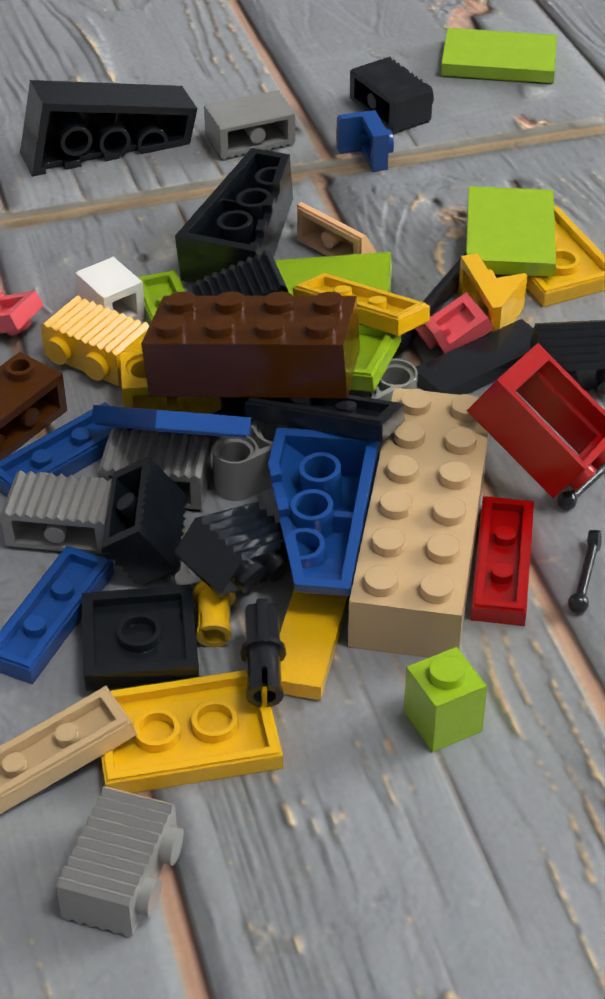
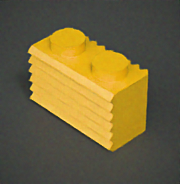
[40,295,149,387]

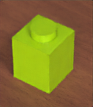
[403,647,487,752]

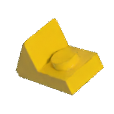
[458,253,527,335]

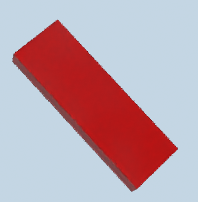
[470,496,534,626]

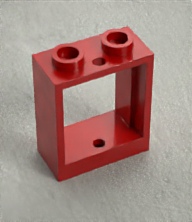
[466,343,605,499]

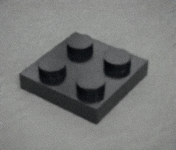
[82,584,199,691]

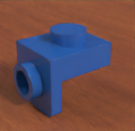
[336,110,394,172]

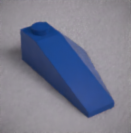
[268,428,380,596]

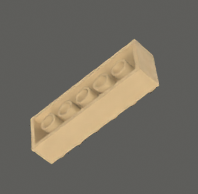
[348,388,490,658]

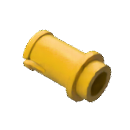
[192,579,236,647]

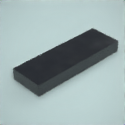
[416,319,534,395]
[244,395,405,442]

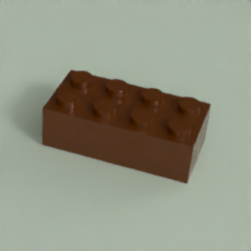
[141,292,360,399]

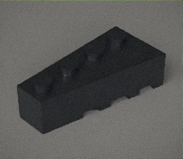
[20,80,197,177]
[175,148,293,283]

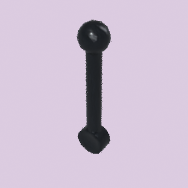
[557,462,605,510]
[568,530,602,614]

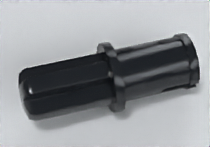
[240,598,286,707]

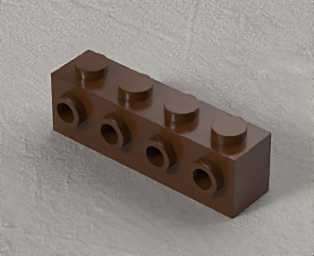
[0,352,67,460]

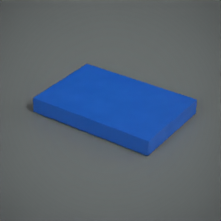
[92,405,251,438]

